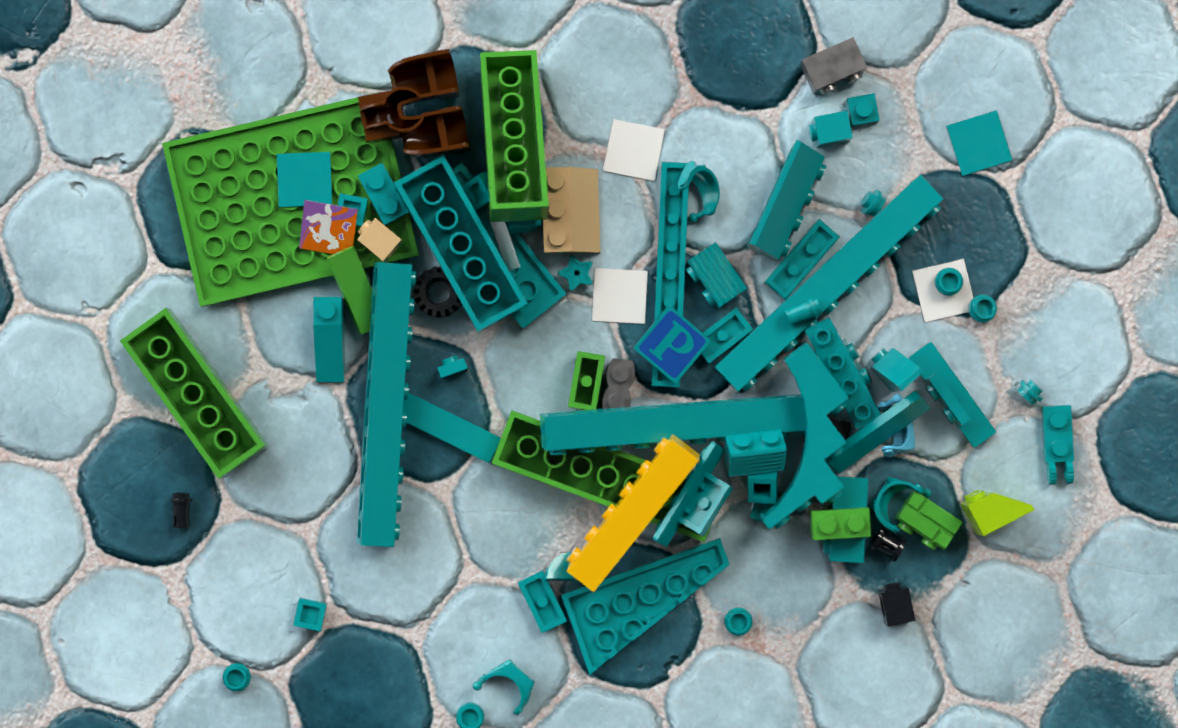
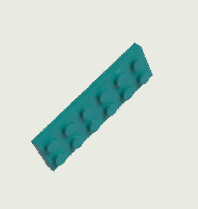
[452,163,567,329]

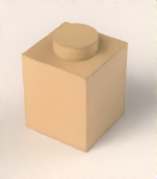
[357,218,404,263]

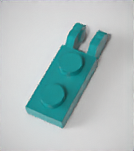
[1041,405,1074,485]

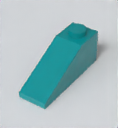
[313,297,345,382]
[869,348,924,392]

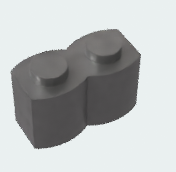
[602,358,635,409]

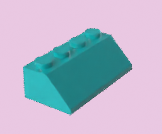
[746,140,827,261]

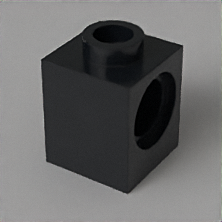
[878,582,916,626]

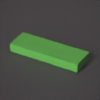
[327,246,372,335]

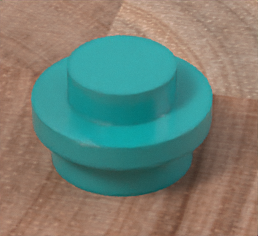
[860,190,886,217]
[935,268,963,296]
[968,294,997,323]
[1017,379,1043,405]
[724,607,753,636]
[222,663,251,692]

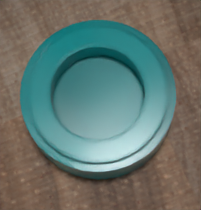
[456,702,484,728]

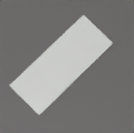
[485,205,520,272]

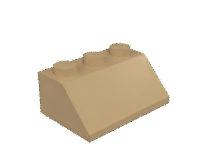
[543,167,600,255]

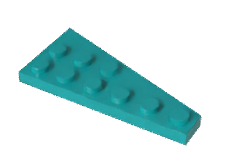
[561,538,730,674]

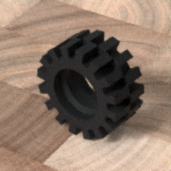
[414,266,462,318]

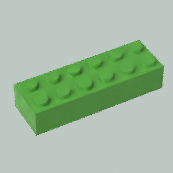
[480,50,549,222]
[120,308,269,479]

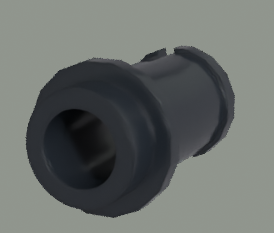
[170,492,192,528]

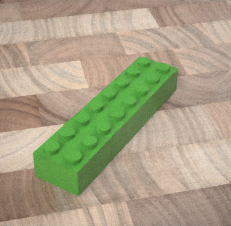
[492,410,711,542]

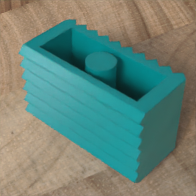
[686,242,747,308]
[723,429,787,477]

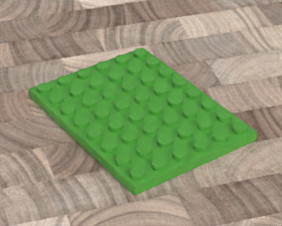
[162,92,419,307]

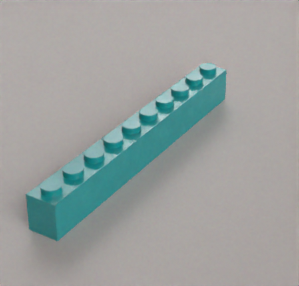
[714,174,943,392]
[356,262,416,547]
[540,394,806,455]

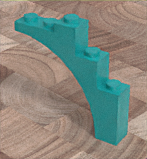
[761,342,849,529]

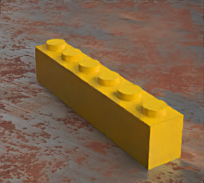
[567,434,700,592]

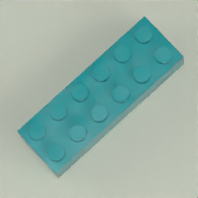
[394,155,528,333]

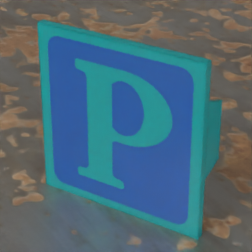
[633,305,711,384]

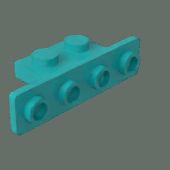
[805,317,881,429]
[909,342,996,447]
[653,441,733,547]

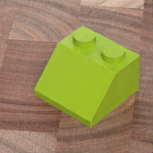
[960,489,1034,536]

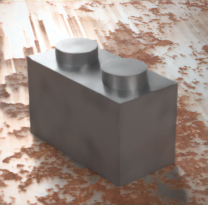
[800,37,867,95]

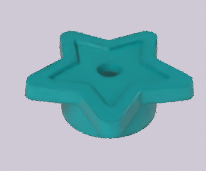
[558,255,593,291]

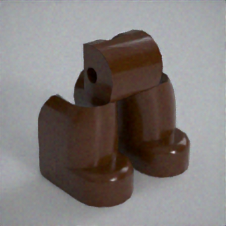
[358,49,471,158]

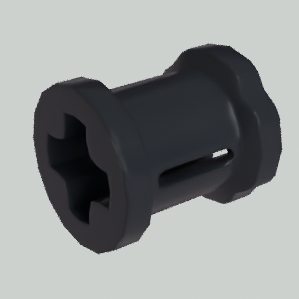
[869,527,906,562]

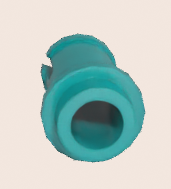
[784,297,822,326]

